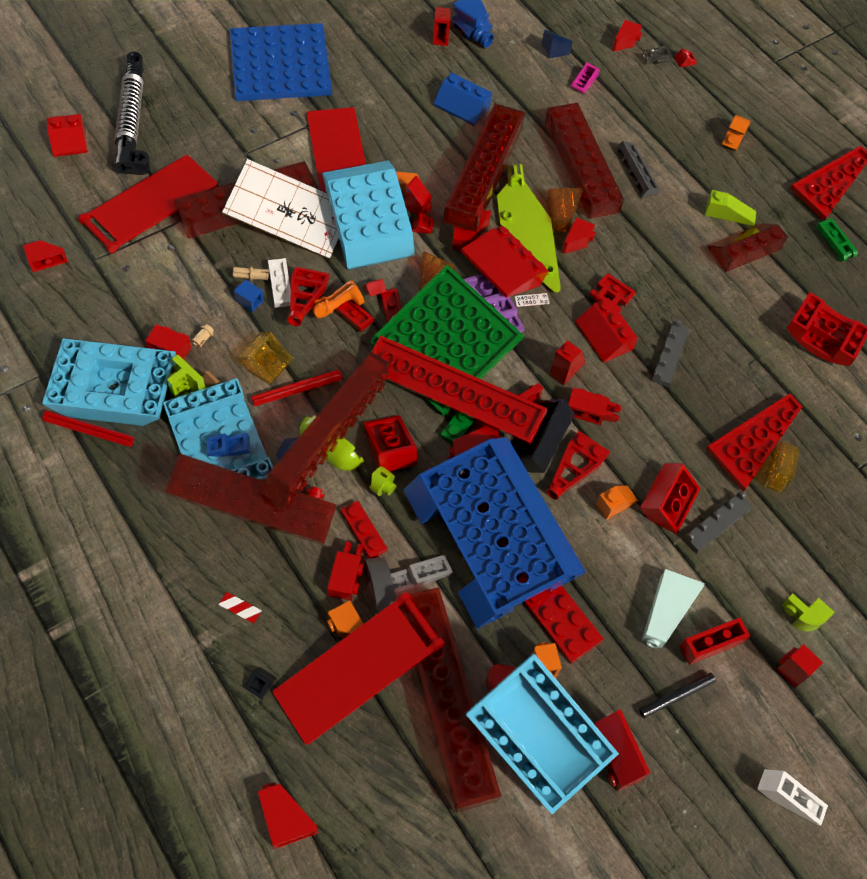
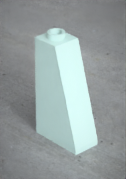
[642,569,705,648]

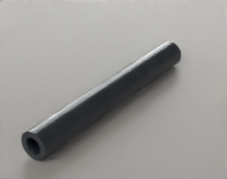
[639,672,716,719]

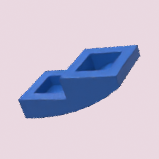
[207,433,250,457]

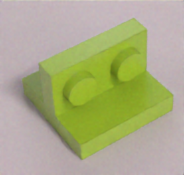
[167,354,205,399]

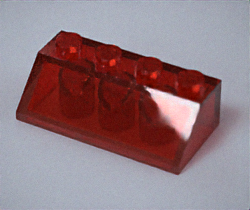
[707,223,788,272]

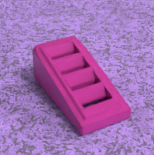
[570,62,600,94]

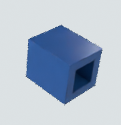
[234,280,264,312]

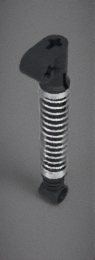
[114,52,150,175]

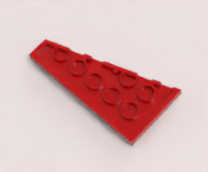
[790,146,867,221]
[706,394,803,492]

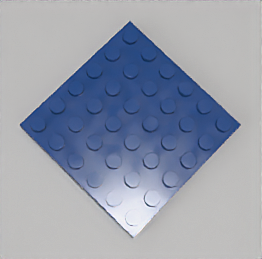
[230,23,332,101]

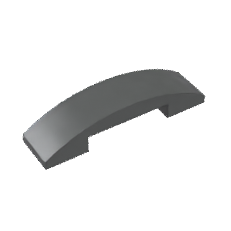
[364,558,396,615]

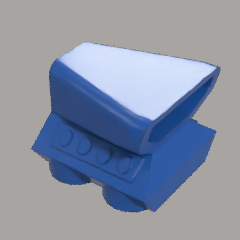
[452,0,493,40]

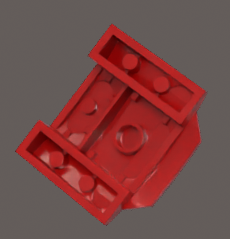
[787,292,867,366]

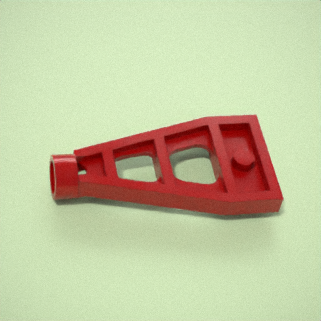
[287,267,330,327]
[546,431,610,500]

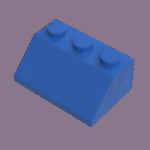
[433,72,492,126]

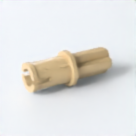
[233,266,269,281]

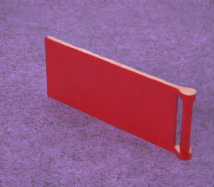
[307,107,366,193]
[78,155,218,253]
[273,592,445,745]

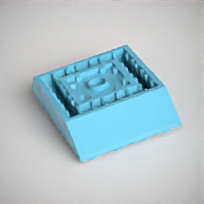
[42,338,176,426]

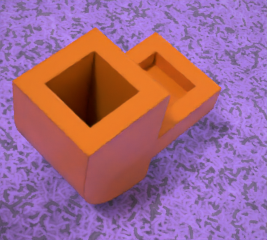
[722,115,751,151]

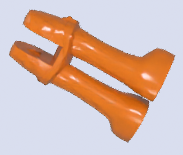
[311,280,365,319]

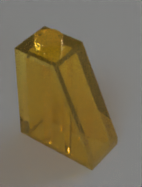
[764,441,800,494]

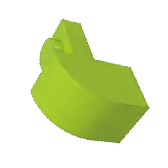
[781,594,835,631]

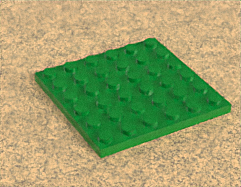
[369,265,524,416]

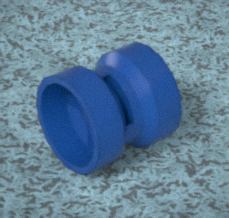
[473,26,494,48]

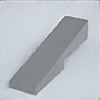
[367,555,453,602]

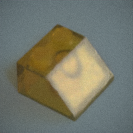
[237,332,293,385]

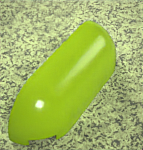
[299,415,364,471]

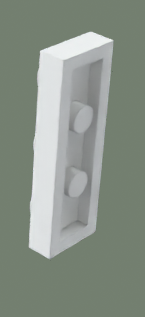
[268,258,291,308]

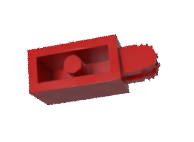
[568,387,622,425]
[327,541,364,601]

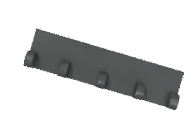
[616,141,660,199]
[651,319,690,387]
[683,491,753,553]

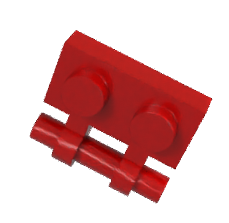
[589,273,636,312]

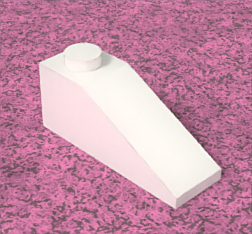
[757,769,828,826]

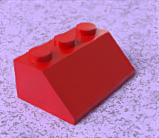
[575,298,638,363]
[640,463,701,534]
[594,709,651,791]

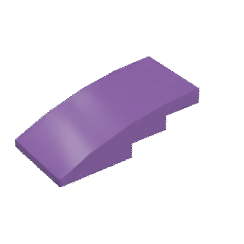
[464,274,524,333]

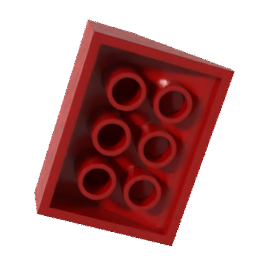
[461,226,549,298]

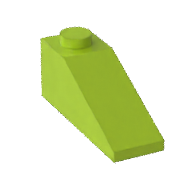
[705,190,756,226]

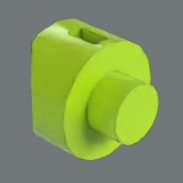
[369,466,396,496]

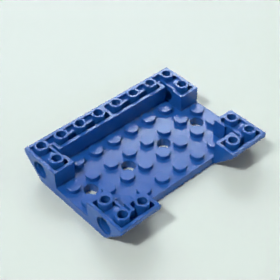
[403,438,586,630]

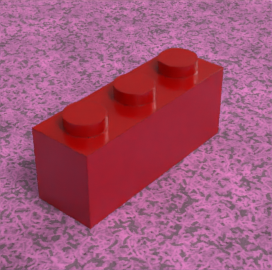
[679,618,750,665]

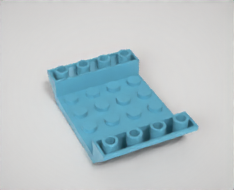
[163,378,276,502]

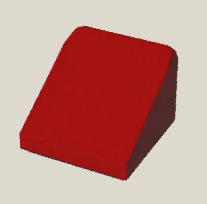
[674,48,697,67]
[412,212,434,234]
[363,279,386,296]

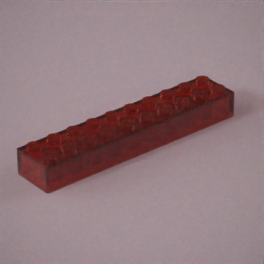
[443,103,525,232]
[262,352,391,510]
[399,587,501,813]

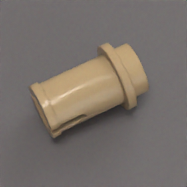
[191,324,214,348]

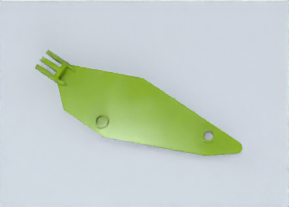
[497,164,561,293]

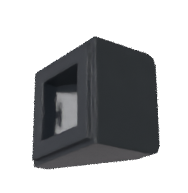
[244,667,277,699]

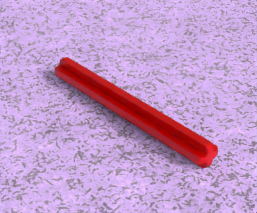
[251,369,342,406]
[42,410,135,447]

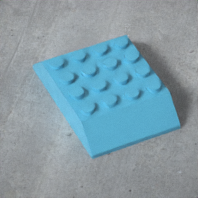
[322,161,415,270]
[465,653,619,814]

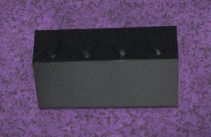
[512,399,575,473]

